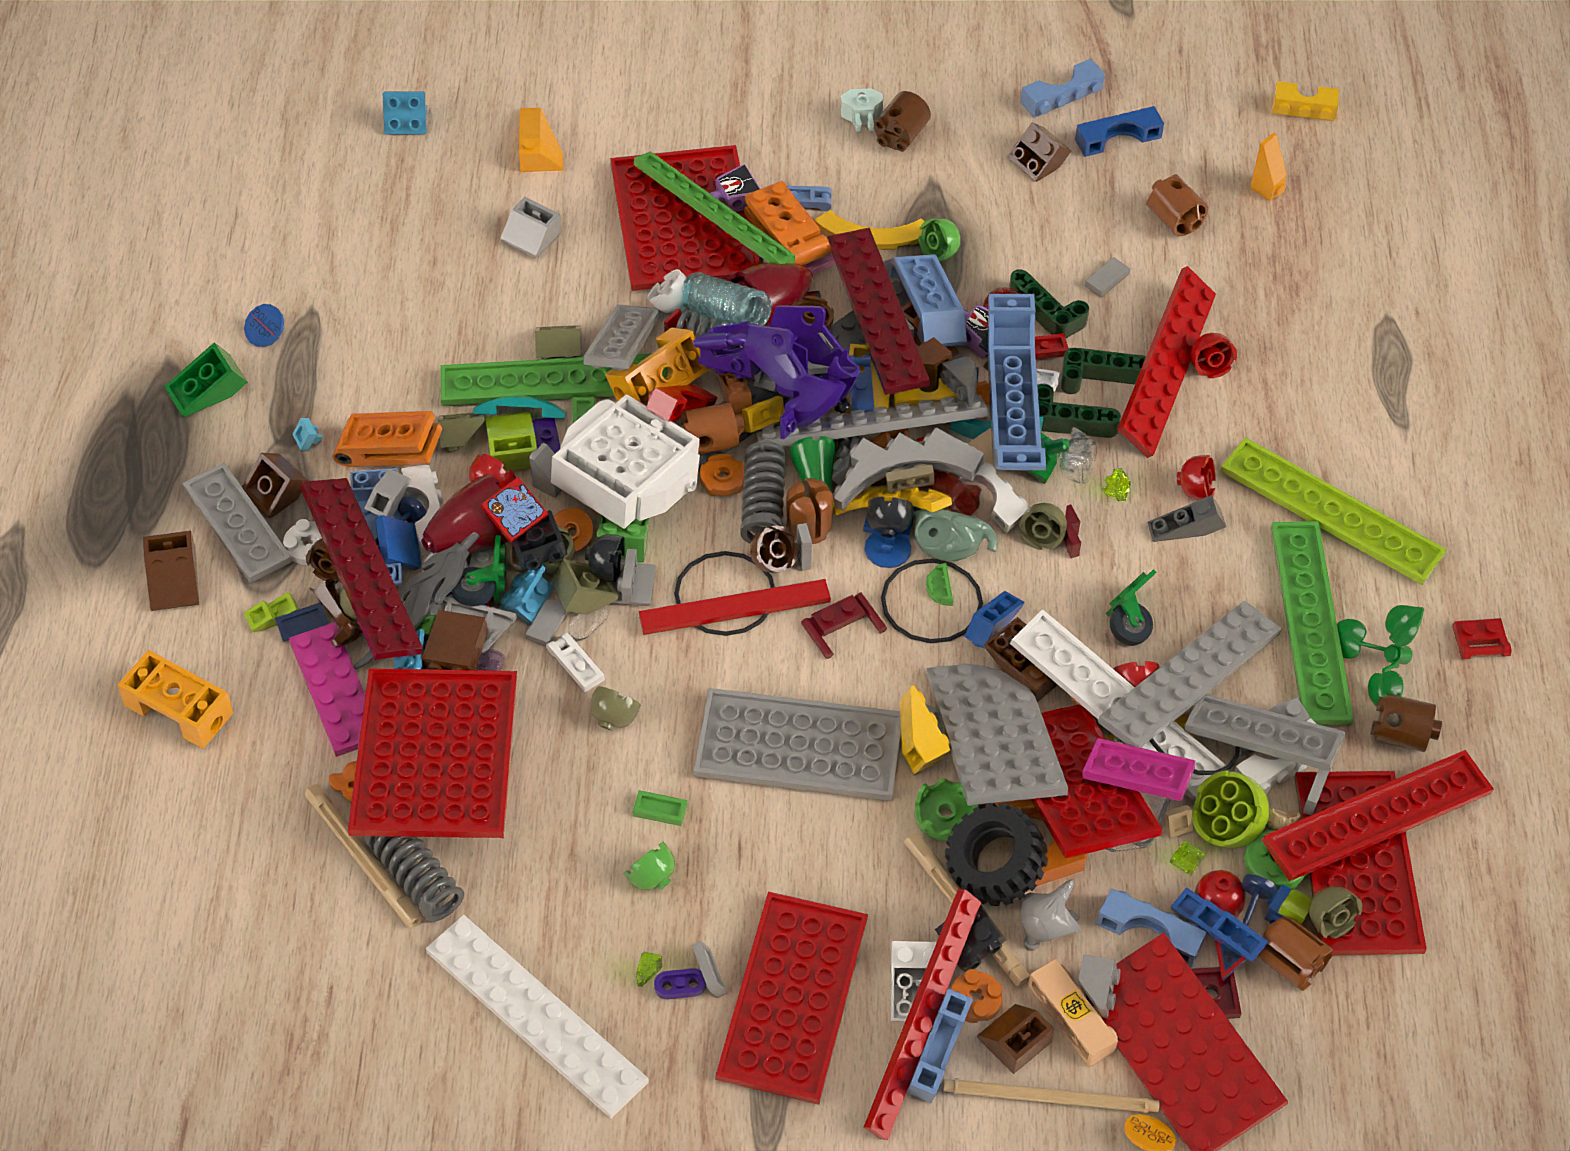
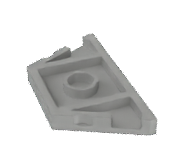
[429,594,517,656]

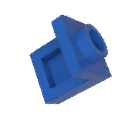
[1264,884,1291,924]

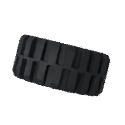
[945,803,1048,906]

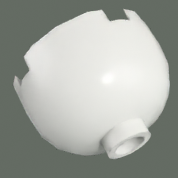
[647,269,691,313]

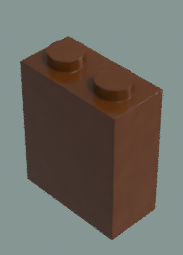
[422,610,489,670]

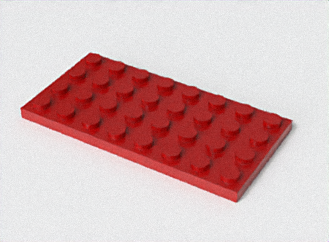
[1031,704,1162,859]
[1294,771,1427,955]
[715,891,868,1104]
[1086,932,1288,1151]

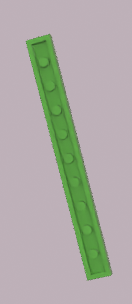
[634,151,796,264]

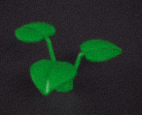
[1337,605,1424,715]

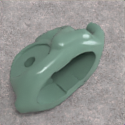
[912,509,998,561]

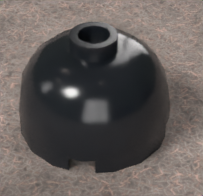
[867,497,914,538]
[585,534,626,582]

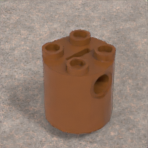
[1146,174,1208,237]
[680,402,745,455]

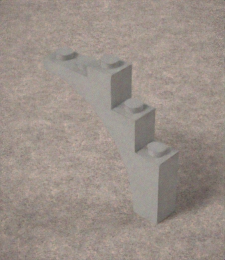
[833,428,984,511]

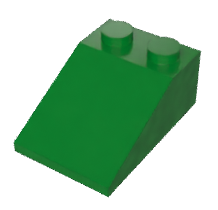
[164,342,248,417]

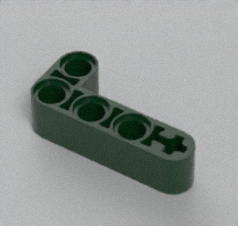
[1009,269,1089,338]
[1061,347,1146,394]
[1037,383,1121,438]

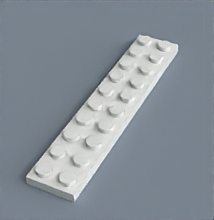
[1010,609,1231,802]
[426,915,649,1119]

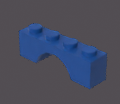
[1075,106,1164,157]

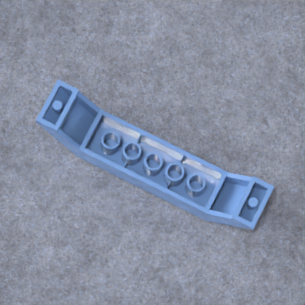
[988,294,1046,470]

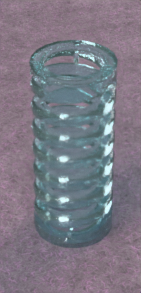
[683,272,771,326]

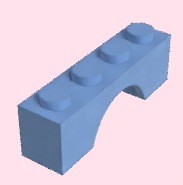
[1020,59,1105,118]
[1096,888,1207,968]
[907,988,973,1103]

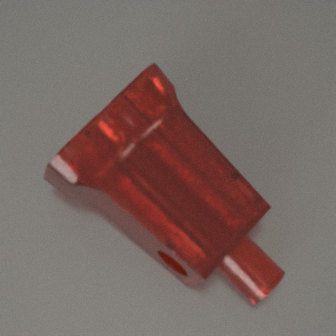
[928,470,982,516]

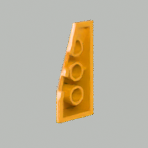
[519,107,563,172]

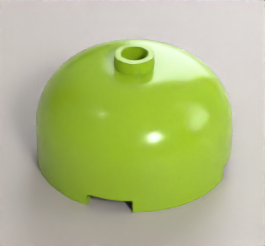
[1191,771,1269,849]

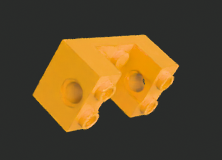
[605,328,709,406]
[117,649,233,749]

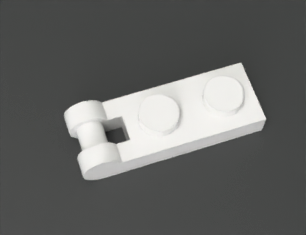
[546,632,605,692]

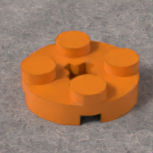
[700,454,744,496]
[951,969,1003,1023]

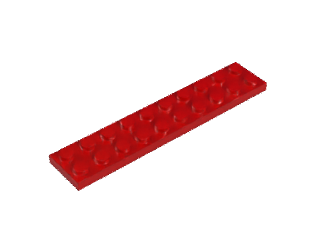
[1117,266,1216,458]
[1262,750,1494,882]

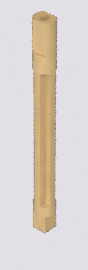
[305,784,423,928]
[904,832,1030,988]

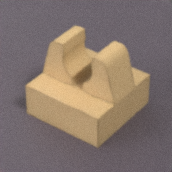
[1163,805,1194,838]

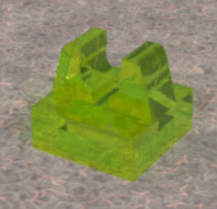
[1102,468,1131,501]
[1169,840,1206,876]

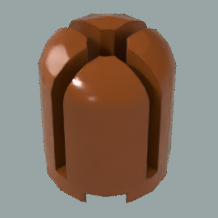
[786,478,834,544]
[1258,916,1333,991]

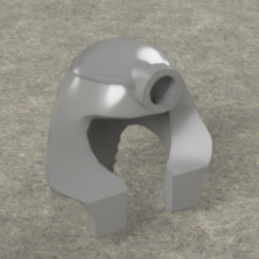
[1021,880,1081,950]

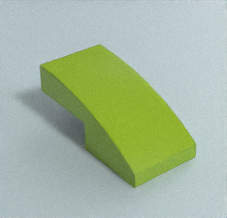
[244,591,299,632]
[1278,889,1313,925]

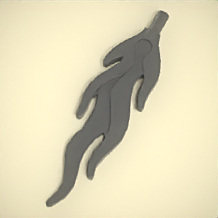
[353,532,479,669]

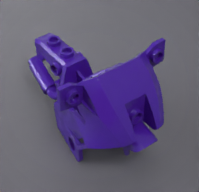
[693,306,860,439]

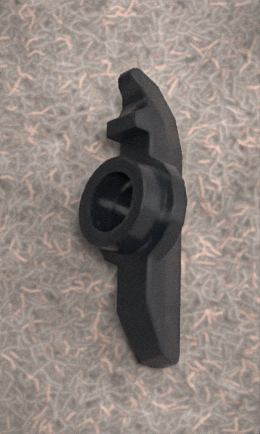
[834,398,850,414]

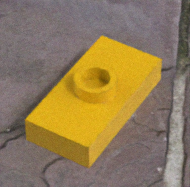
[742,396,785,433]

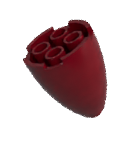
[724,262,813,327]
[421,474,508,554]

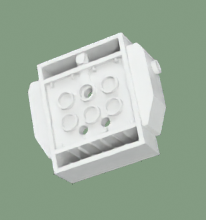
[551,394,700,529]

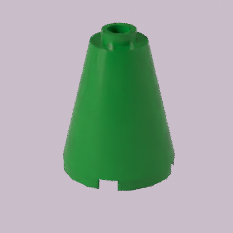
[789,436,835,491]

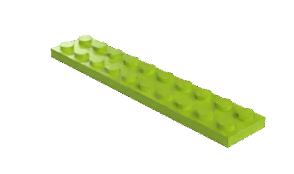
[1220,437,1447,585]

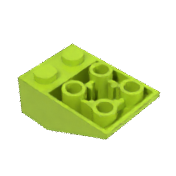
[485,412,537,471]

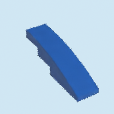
[1171,887,1268,962]

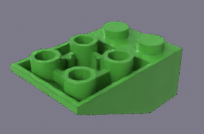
[597,515,650,562]

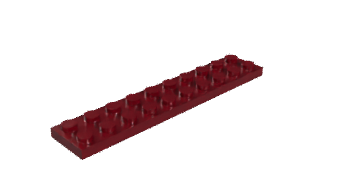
[827,227,930,395]
[301,478,423,660]

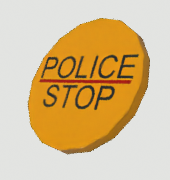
[1124,1114,1176,1151]

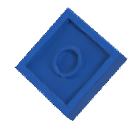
[375,515,421,571]

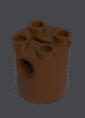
[874,91,931,152]
[1370,693,1442,752]

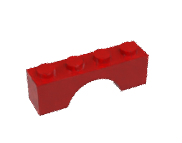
[646,384,718,421]

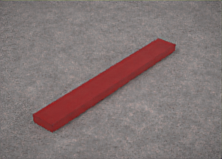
[638,579,831,635]

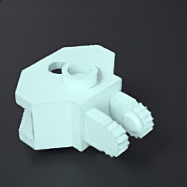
[840,88,883,132]

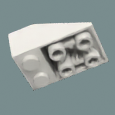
[890,941,937,1021]

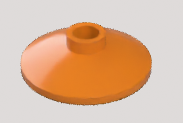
[554,508,594,553]

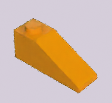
[1250,132,1287,201]

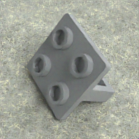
[612,549,656,606]

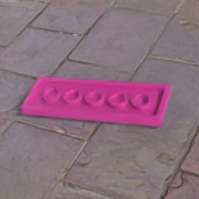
[289,622,365,757]

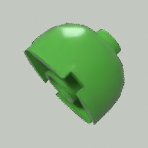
[918,218,960,262]
[624,841,675,891]

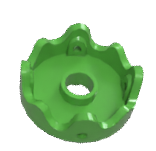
[914,778,978,841]
[1242,830,1305,891]

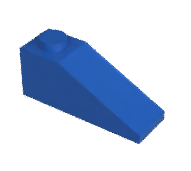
[965,591,1025,649]

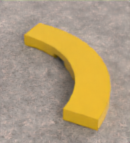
[814,210,924,249]
[833,486,952,515]

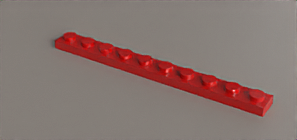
[863,889,981,1140]

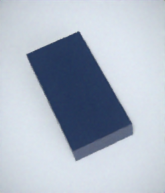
[275,602,329,642]

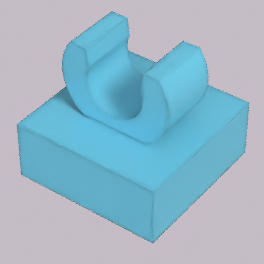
[293,418,323,451]

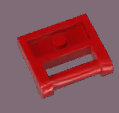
[1452,618,1512,659]

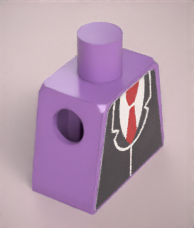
[709,164,760,212]
[964,305,988,359]

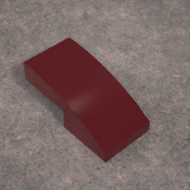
[1064,504,1082,559]

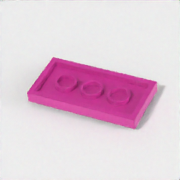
[1083,738,1196,801]

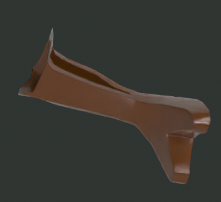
[310,578,363,648]

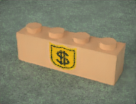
[1028,959,1118,1067]

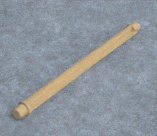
[944,1078,1159,1114]

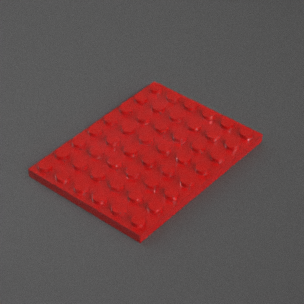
[610,145,760,291]
[348,668,518,838]

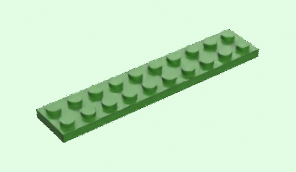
[440,353,667,406]
[1271,521,1354,725]

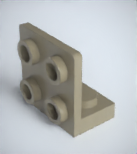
[883,441,934,493]

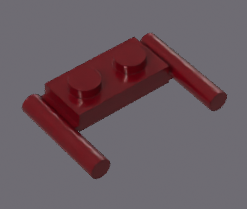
[801,592,887,659]

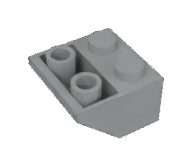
[501,196,561,259]

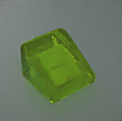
[636,951,663,987]

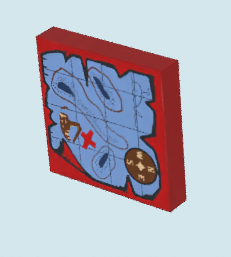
[480,477,548,543]

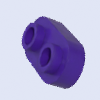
[654,968,706,999]

